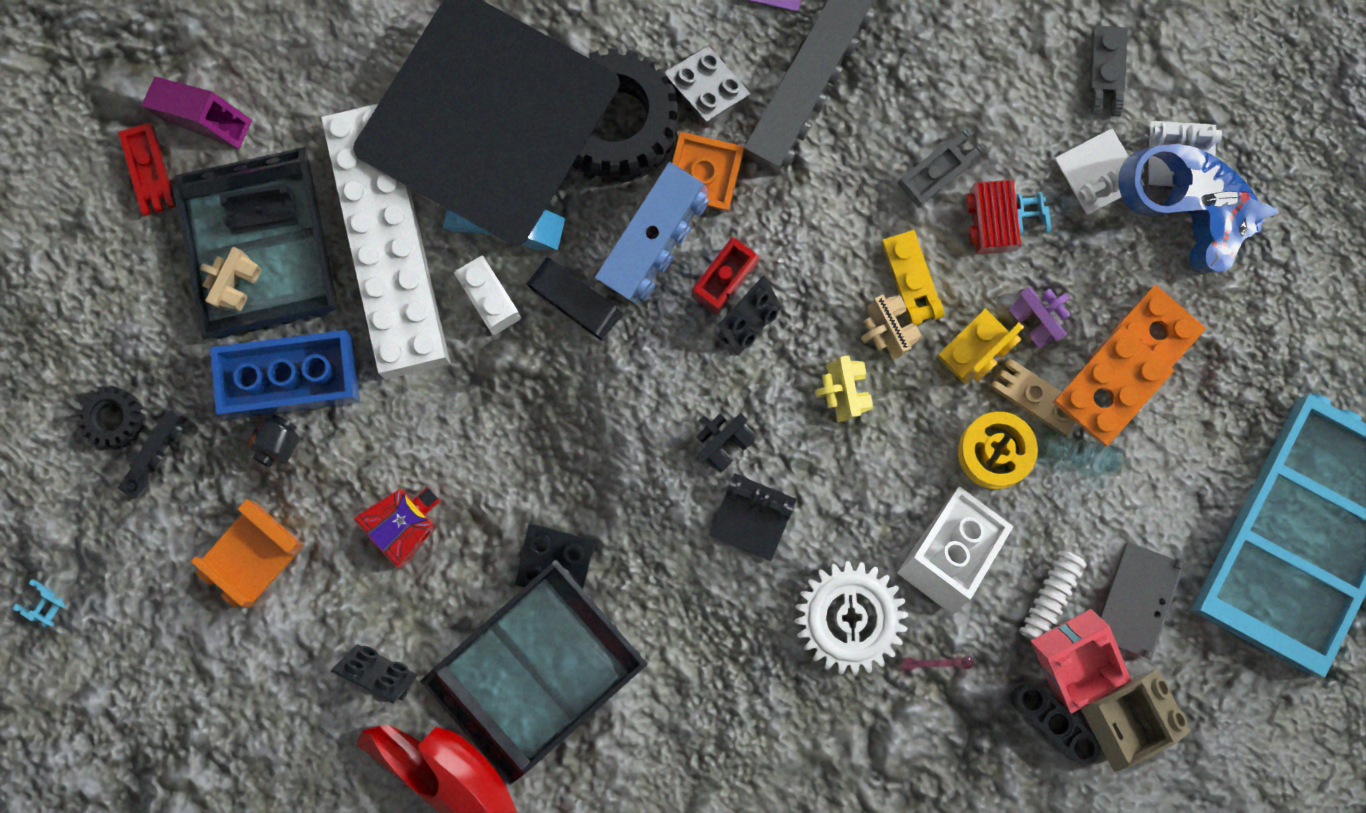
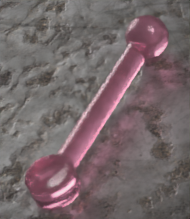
[902,656,974,671]

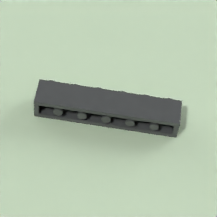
[743,0,875,176]

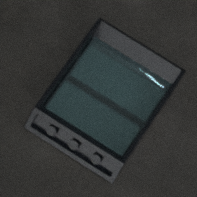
[173,147,336,340]
[420,560,648,785]

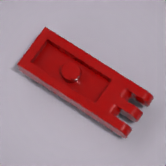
[118,122,176,217]

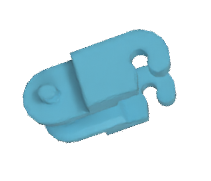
[1016,192,1051,236]
[13,579,66,627]

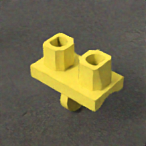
[815,356,873,423]

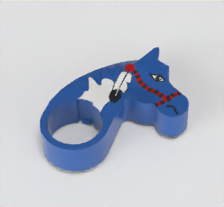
[1118,144,1279,274]

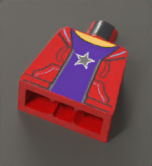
[354,486,441,569]

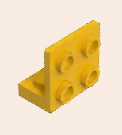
[937,308,1024,384]

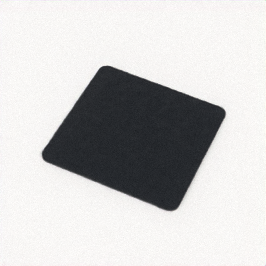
[353,0,620,246]

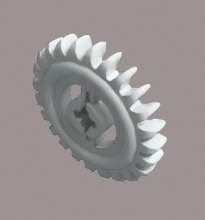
[794,561,908,675]

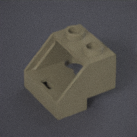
[1081,668,1191,772]

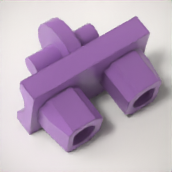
[1010,287,1070,347]

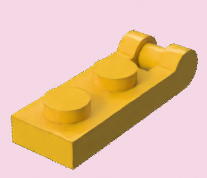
[881,230,945,326]

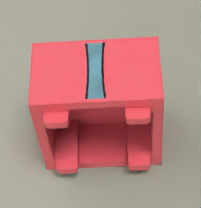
[1031,609,1132,714]

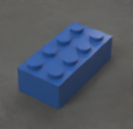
[210,330,360,420]

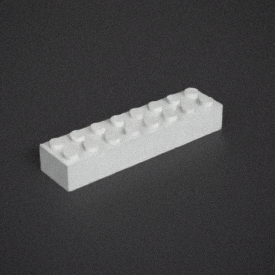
[321,104,450,380]

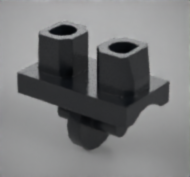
[696,412,756,474]

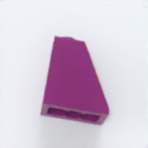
[141,76,253,150]

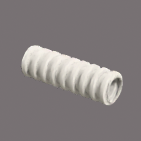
[1019,551,1087,640]

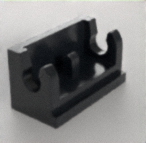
[219,183,299,235]

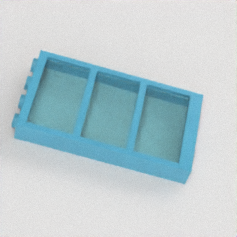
[1190,393,1366,677]

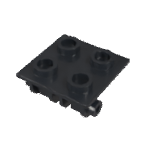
[717,275,782,355]
[709,473,797,562]
[515,523,596,593]
[331,644,418,704]

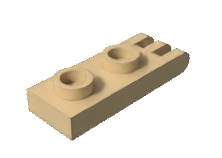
[990,359,1076,437]

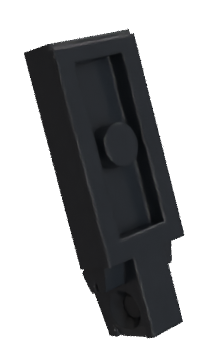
[118,410,187,499]

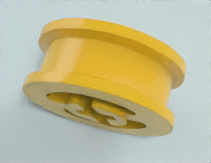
[958,412,1038,490]

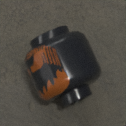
[248,415,300,468]

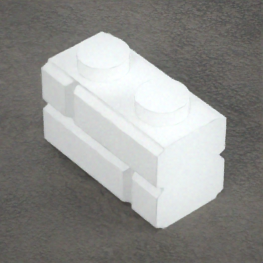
[454,255,521,335]

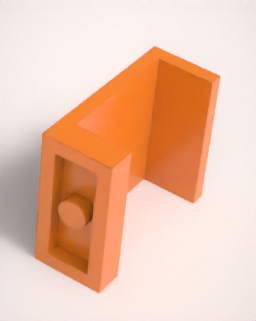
[190,499,305,608]

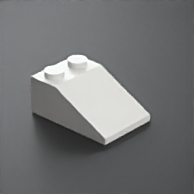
[897,486,1013,614]

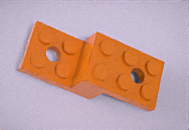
[1053,284,1206,448]

